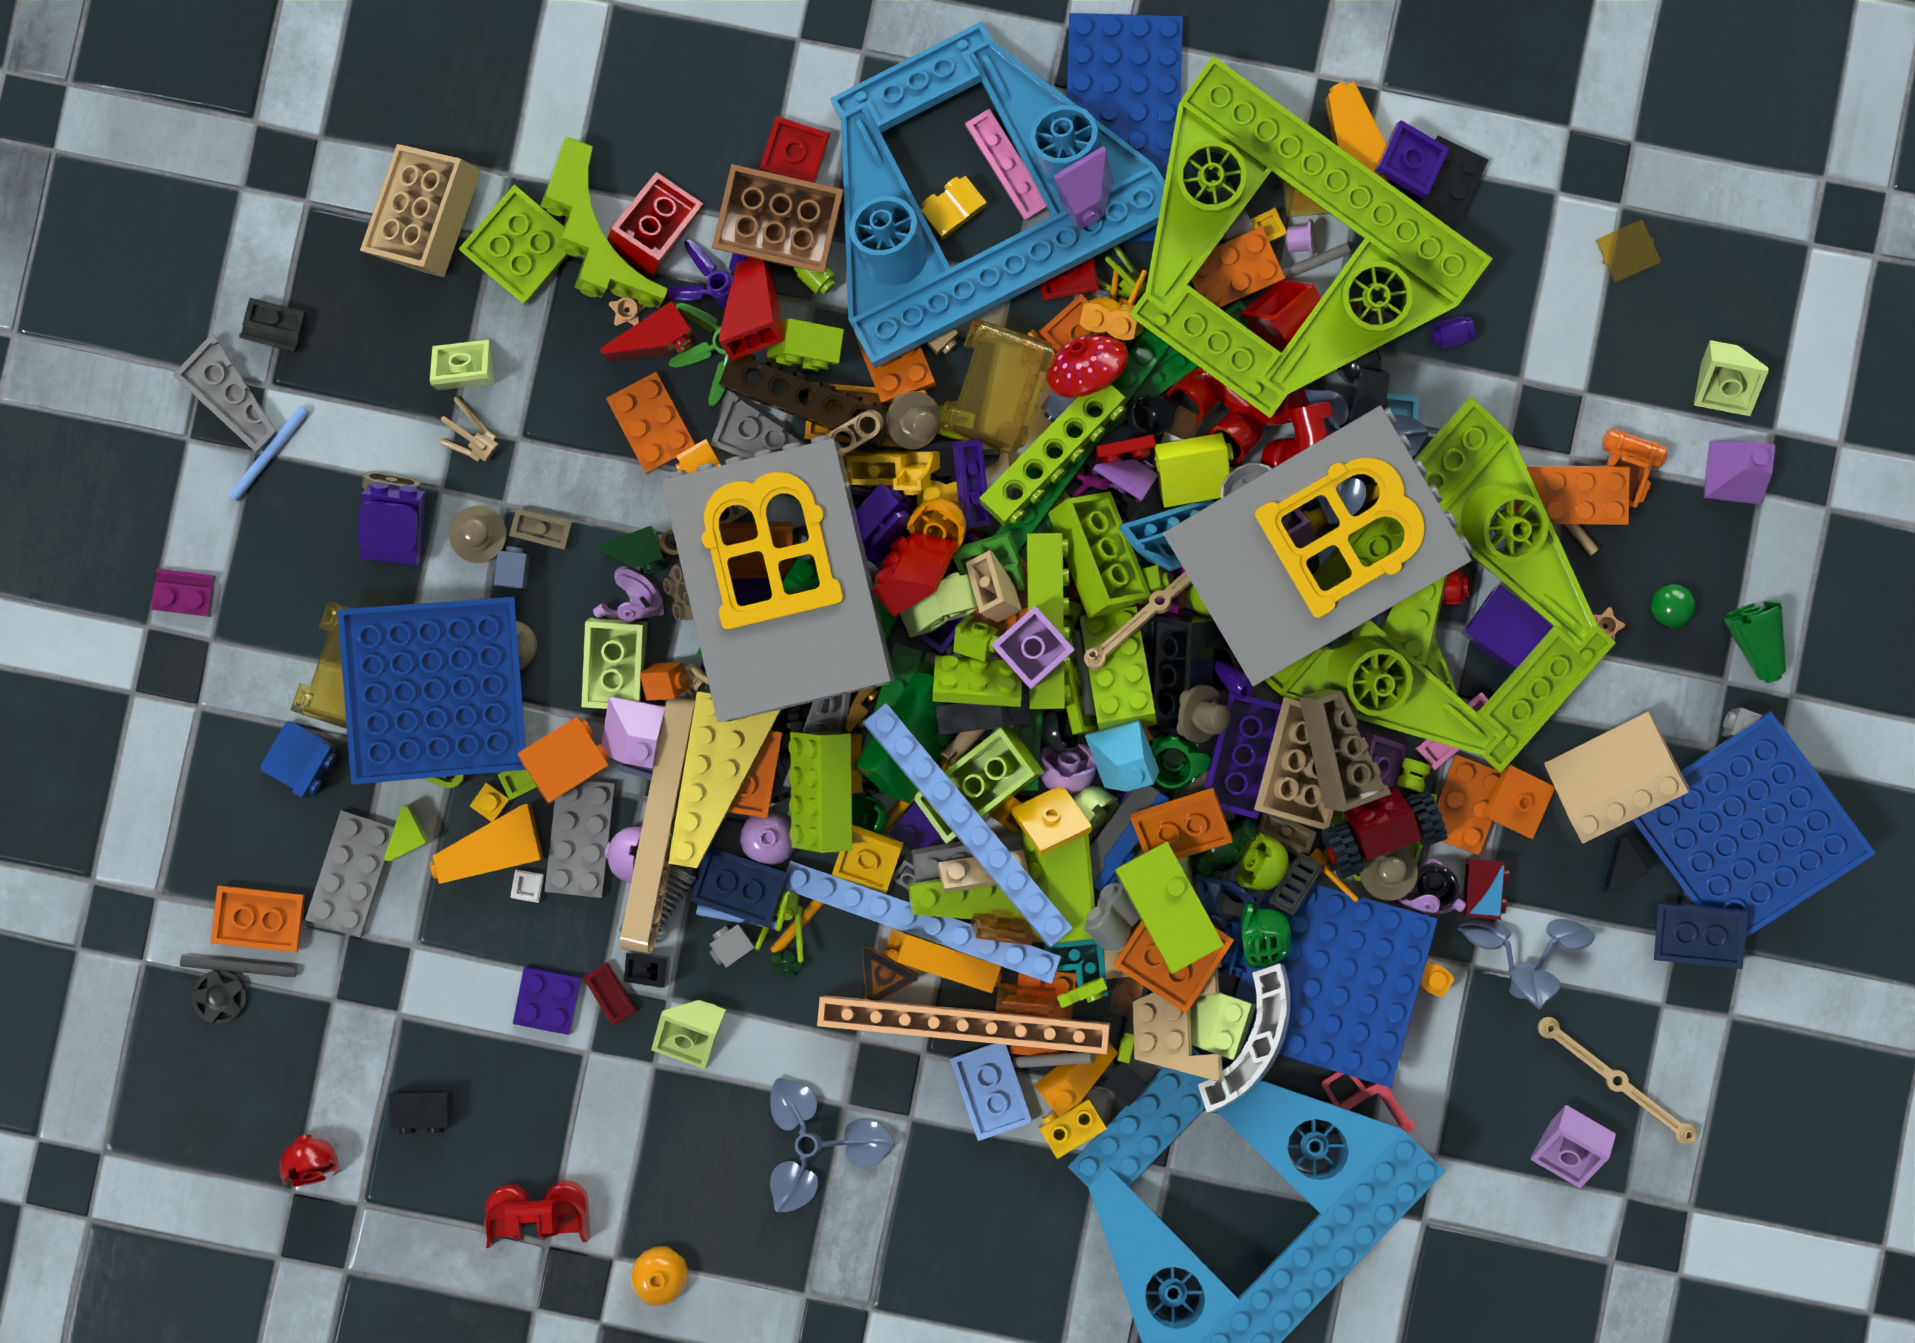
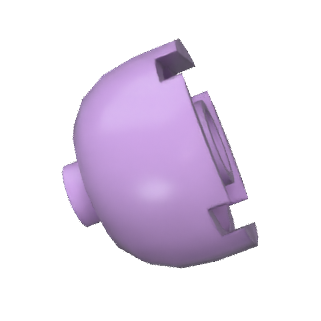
[1039,743,1097,795]
[740,810,796,867]
[605,827,642,883]

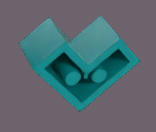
[1043,939,1108,996]

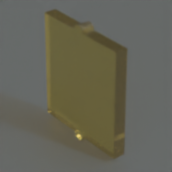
[1596,220,1661,283]

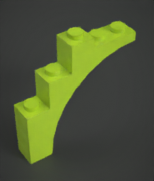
[540,136,667,308]

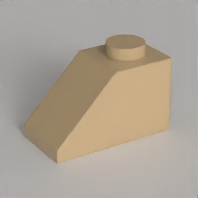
[966,550,1022,622]

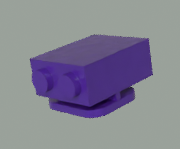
[358,482,426,565]
[856,483,917,565]
[1461,586,1553,671]

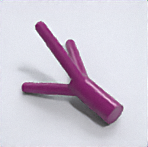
[1069,464,1109,498]

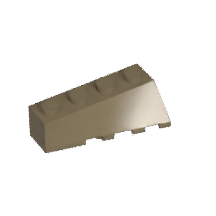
[1299,689,1391,812]

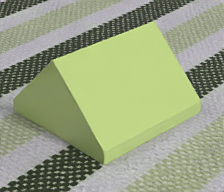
[430,340,495,390]

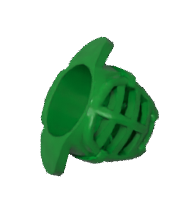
[1150,732,1211,789]
[1241,904,1292,969]

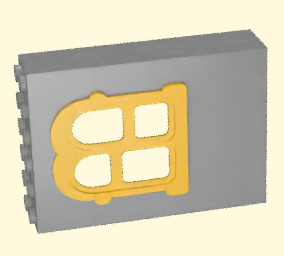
[1163,405,1473,686]
[661,435,896,722]

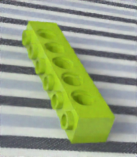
[979,384,1126,528]

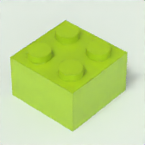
[767,318,844,372]

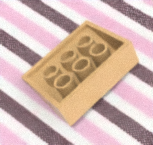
[360,144,481,278]
[1254,697,1358,830]
[1544,711,1689,844]

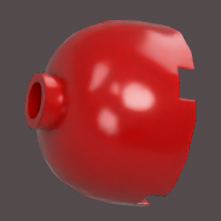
[279,1135,340,1187]

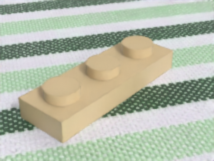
[937,850,1030,893]

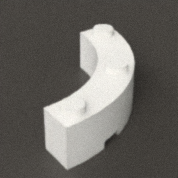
[1198,964,1290,1113]

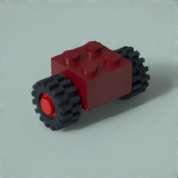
[1322,786,1447,880]

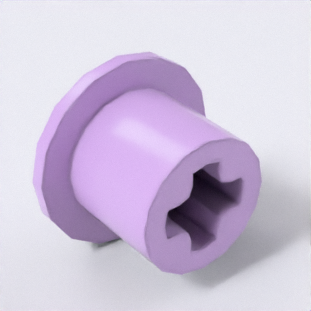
[1287,219,1315,257]

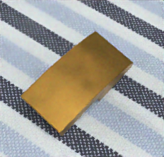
[845,686,880,733]

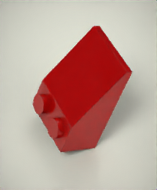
[607,172,703,278]
[600,301,696,362]

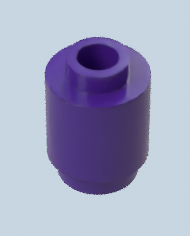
[1430,316,1475,350]

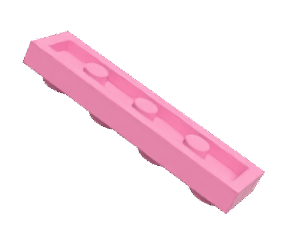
[965,109,1047,221]

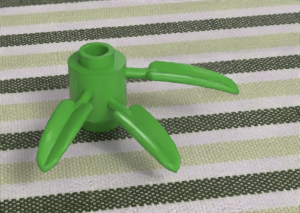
[668,303,729,406]

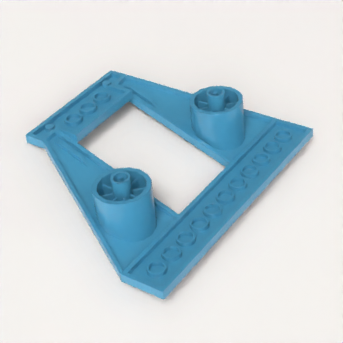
[830,21,1165,369]
[1067,1047,1446,1343]

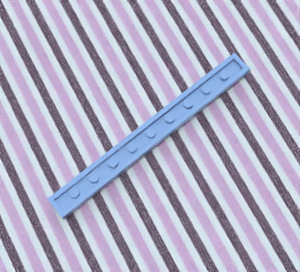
[862,703,1072,947]
[784,861,1062,984]

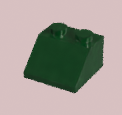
[596,526,669,575]

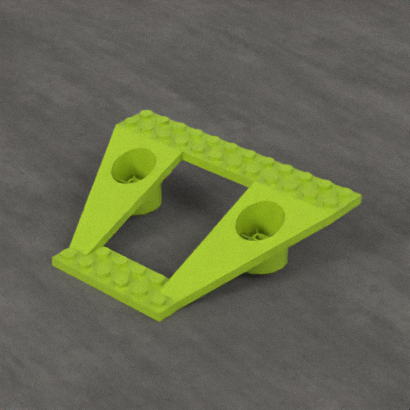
[1129,56,1493,418]
[1264,397,1616,773]

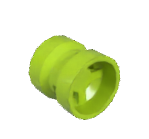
[1396,758,1432,793]

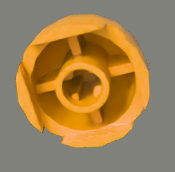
[907,498,966,553]
[631,1247,689,1306]

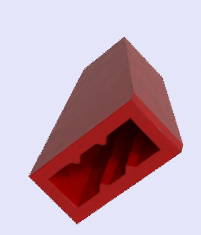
[719,257,784,361]

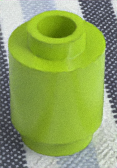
[794,265,836,295]

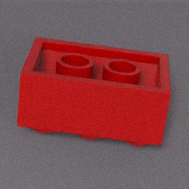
[871,532,958,617]

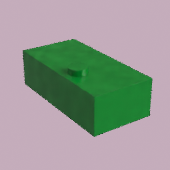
[855,671,955,804]

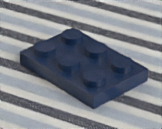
[689,847,789,928]
[1654,902,1748,969]

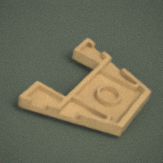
[1133,968,1223,1082]

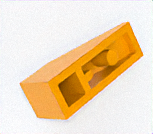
[1034,1042,1118,1118]

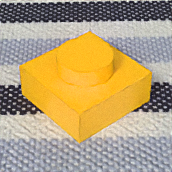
[1250,208,1287,243]
[470,783,510,822]

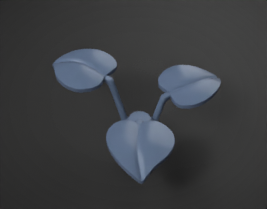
[1304,390,1428,524]
[1457,918,1595,1009]
[770,1078,894,1212]

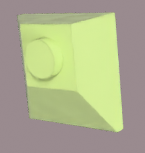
[1694,340,1769,416]
[651,1000,726,1070]

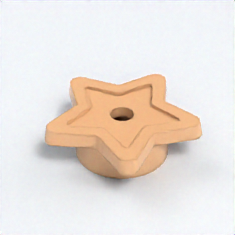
[609,296,645,326]
[1593,607,1625,640]

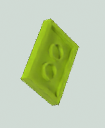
[933,655,1022,707]

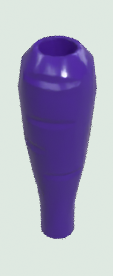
[1213,655,1253,698]

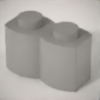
[1084,883,1139,950]

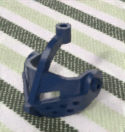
[1193,873,1260,932]

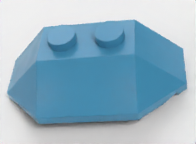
[1119,499,1214,571]

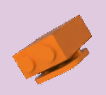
[517,717,609,804]

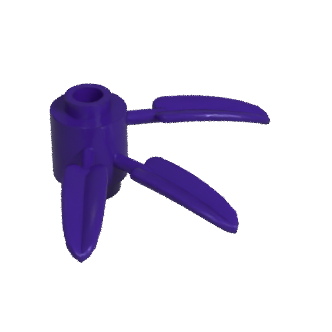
[665,239,747,309]

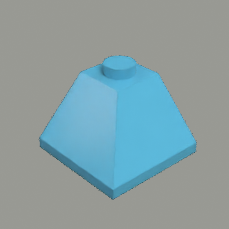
[1085,719,1159,792]

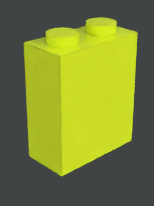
[1154,433,1233,508]

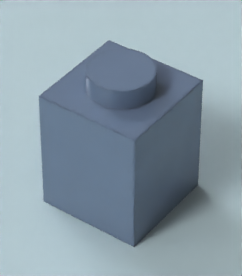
[494,546,531,590]

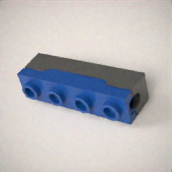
[1089,784,1169,891]

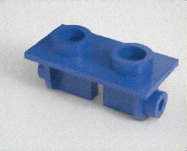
[1218,915,1246,977]

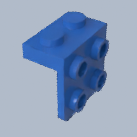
[261,721,338,798]

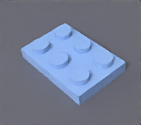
[950,1043,1033,1141]

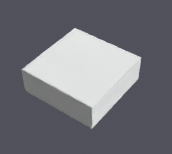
[510,869,545,903]

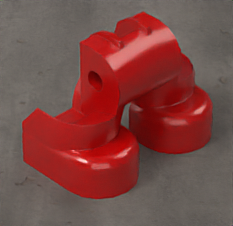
[1164,368,1263,469]
[1250,387,1334,469]
[484,1180,591,1248]

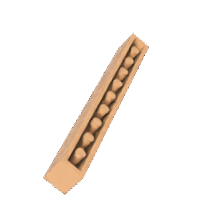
[817,995,1110,1054]

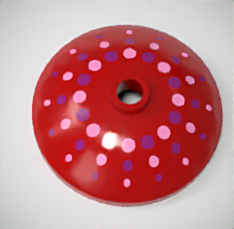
[1046,333,1129,398]

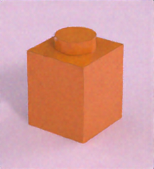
[640,662,690,700]

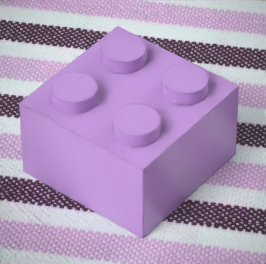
[991,606,1075,689]

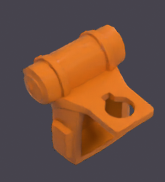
[1601,428,1667,508]

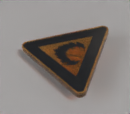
[862,945,919,1000]

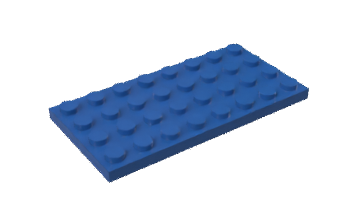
[1067,13,1183,243]

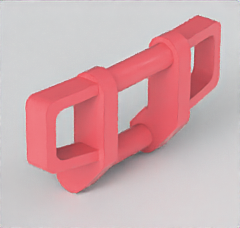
[1321,1072,1416,1133]

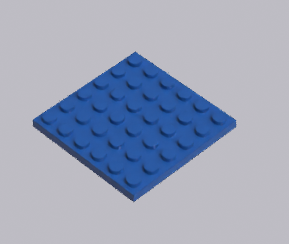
[337,597,526,785]
[1633,710,1876,938]
[1235,878,1439,1088]

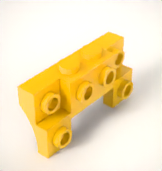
[843,450,940,495]

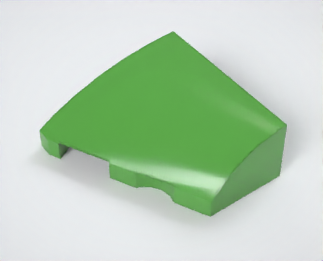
[953,532,1027,591]

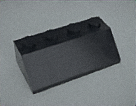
[1147,614,1215,737]

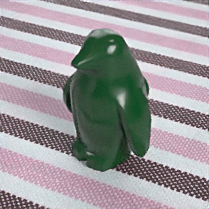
[1189,816,1257,877]

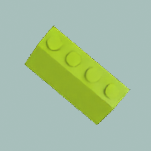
[1048,491,1151,618]
[1021,828,1095,942]

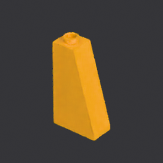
[1325,81,1391,182]
[430,804,544,884]
[883,928,1002,993]

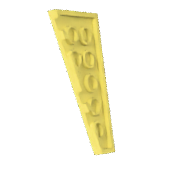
[668,691,782,868]

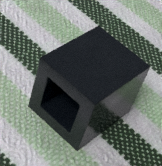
[1102,1061,1148,1107]

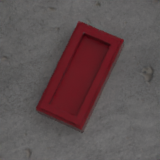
[583,962,638,1026]

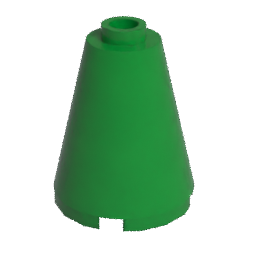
[1724,600,1786,683]

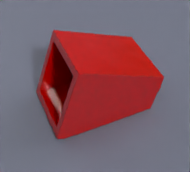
[1240,280,1321,353]

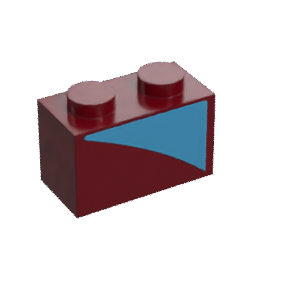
[1461,858,1509,920]

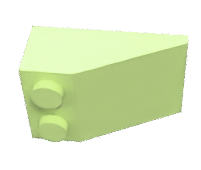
[582,617,648,709]
[1190,992,1257,1060]

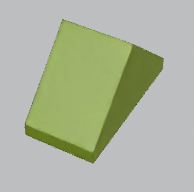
[383,805,431,861]

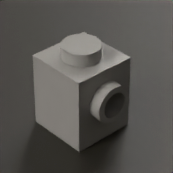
[1722,708,1763,738]
[709,923,755,968]

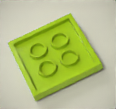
[459,185,568,306]

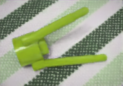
[1098,245,1147,300]
[755,890,803,963]

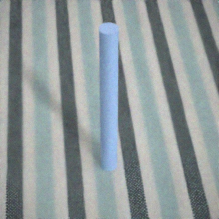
[228,406,309,502]

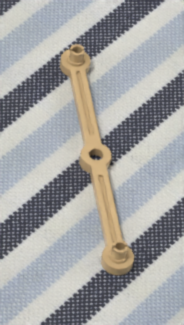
[1084,572,1192,670]
[1537,1016,1697,1145]

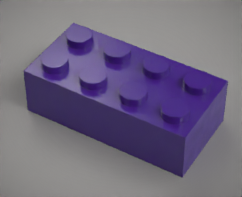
[1202,692,1282,819]

